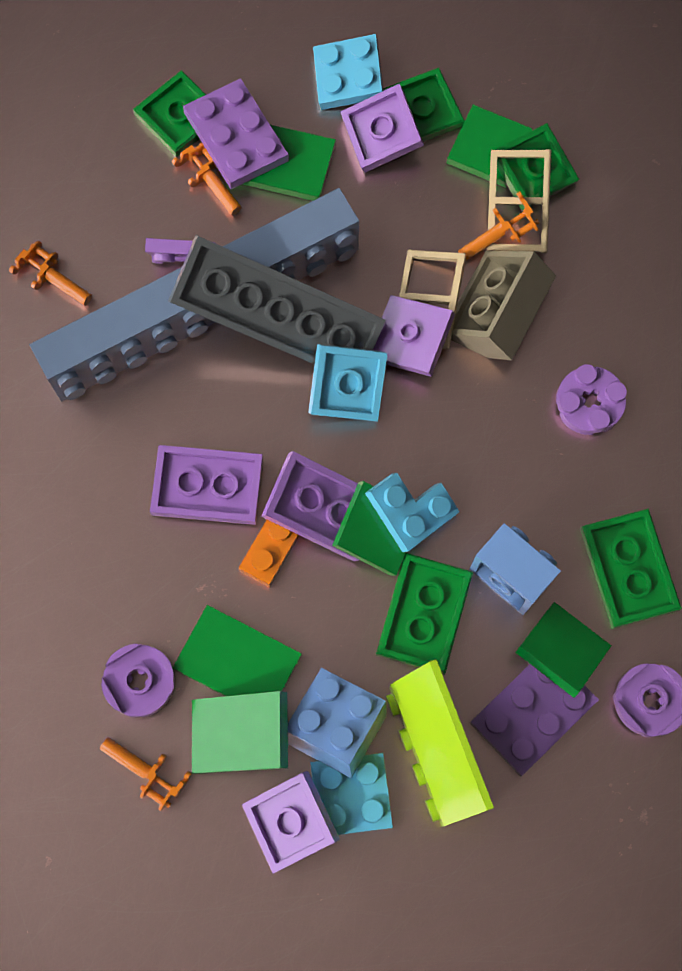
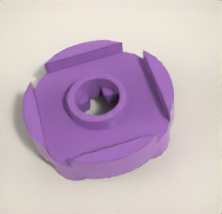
[556,364,627,435]
[101,644,175,718]
[613,663,682,737]

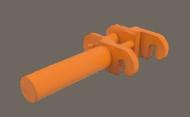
[172,143,242,215]
[458,191,539,261]
[9,241,92,306]
[100,737,192,811]

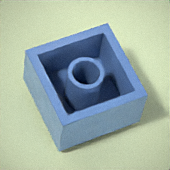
[469,523,561,615]
[288,668,387,778]

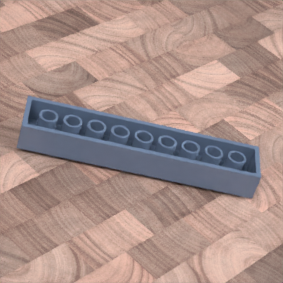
[29,188,359,402]

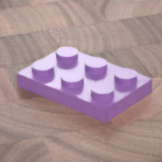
[183,78,289,189]
[150,445,263,525]
[261,451,359,561]
[470,664,599,777]

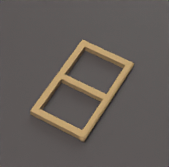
[487,149,551,253]
[399,249,466,349]

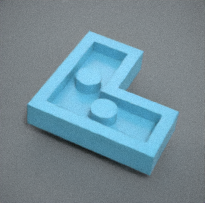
[365,473,460,552]

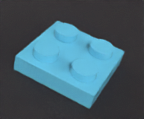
[313,34,384,110]
[308,344,388,422]
[310,753,393,835]

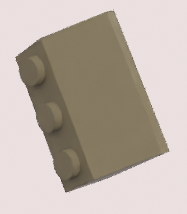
[451,251,556,360]

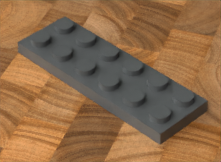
[168,235,386,364]

